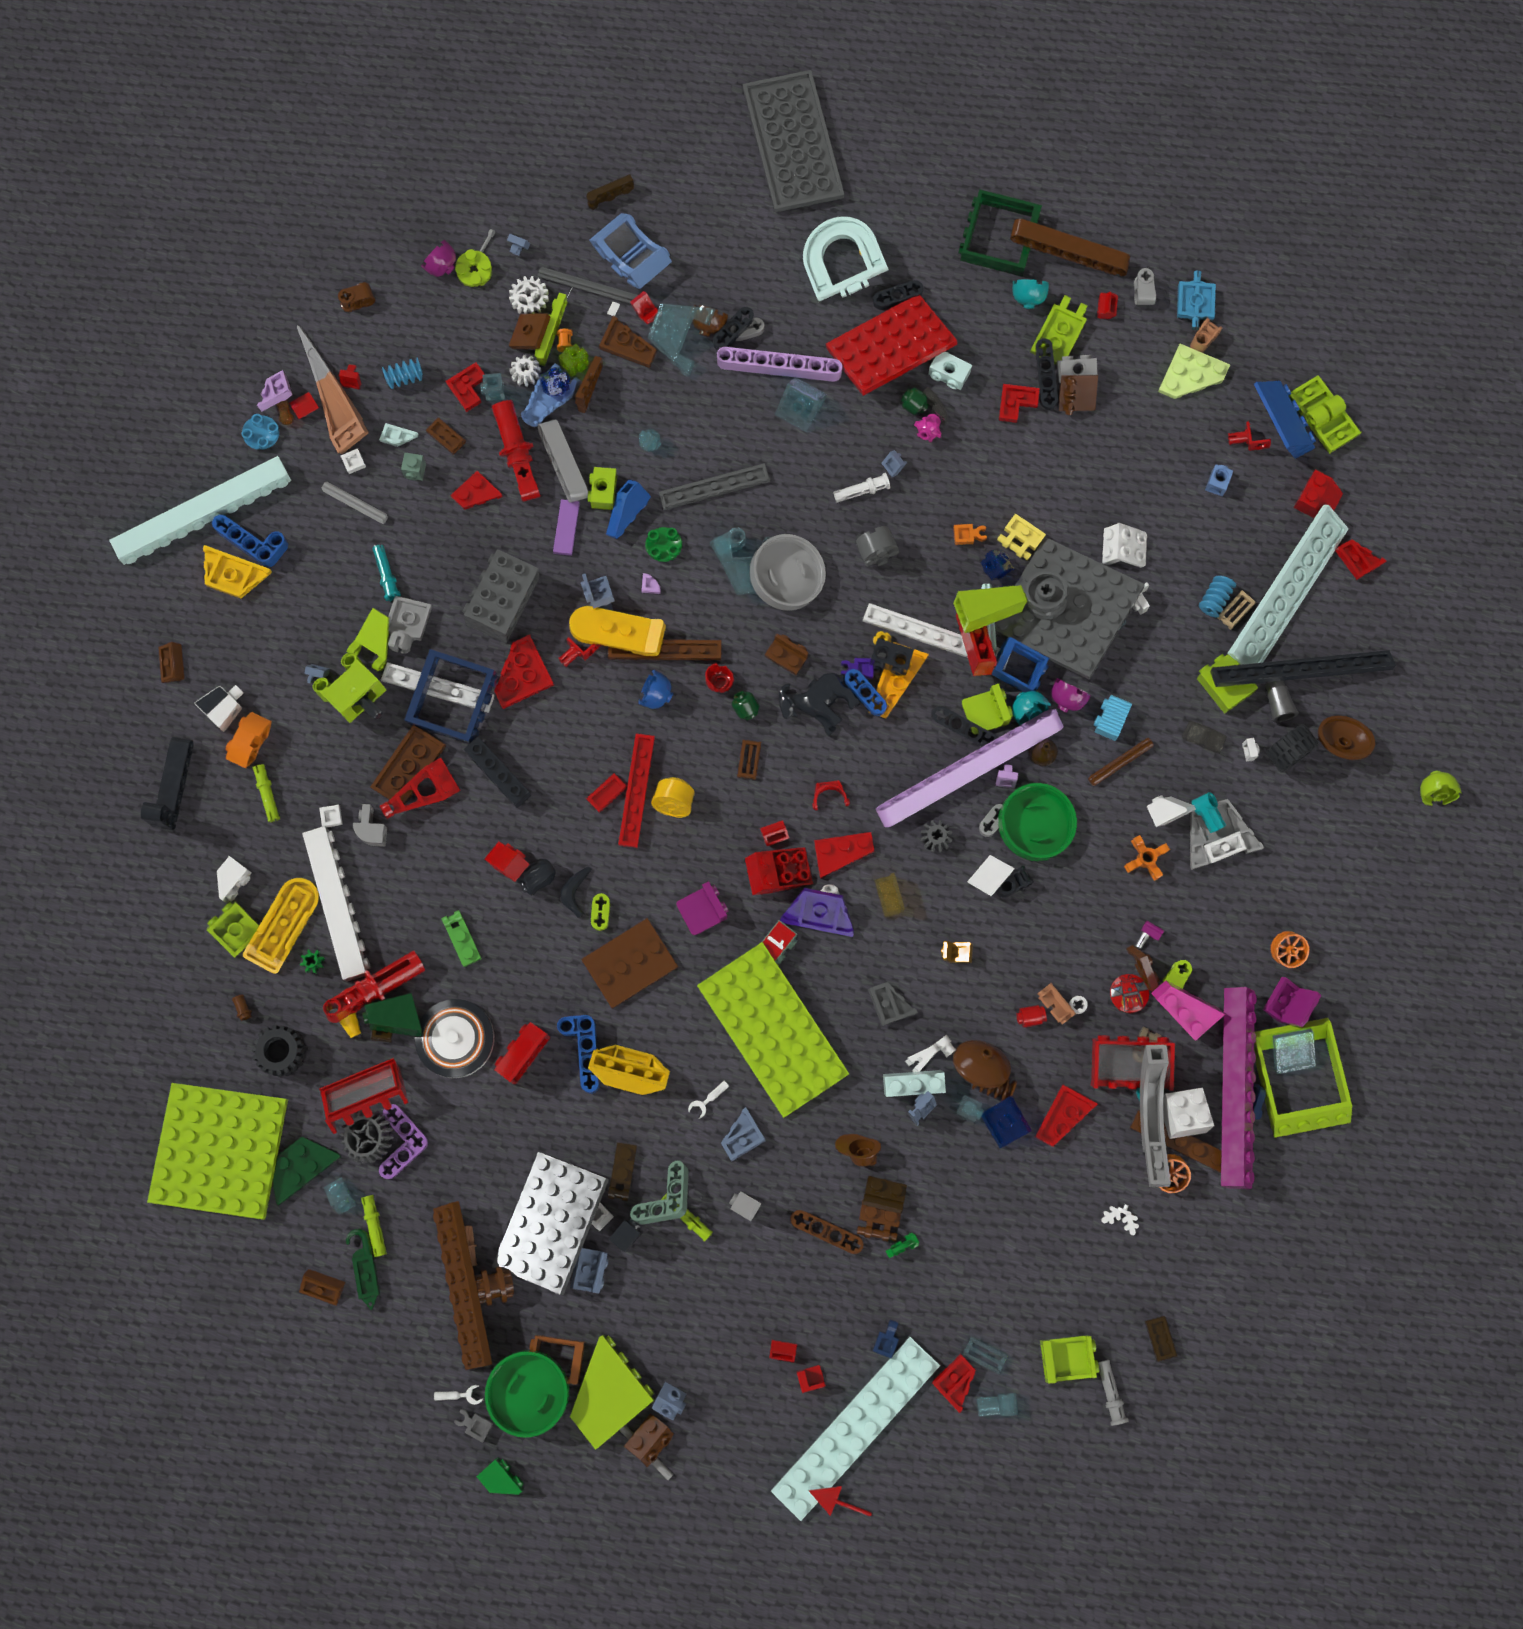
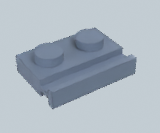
[908,1091,937,1126]

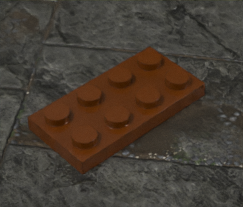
[370,725,446,805]

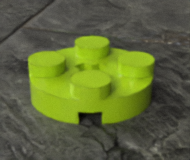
[455,249,492,287]

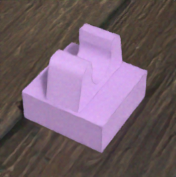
[996,765,1018,788]

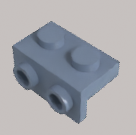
[581,574,615,609]
[570,1248,608,1294]

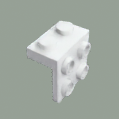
[1102,523,1147,567]

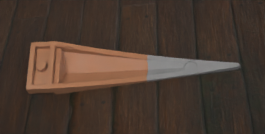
[297,326,368,454]

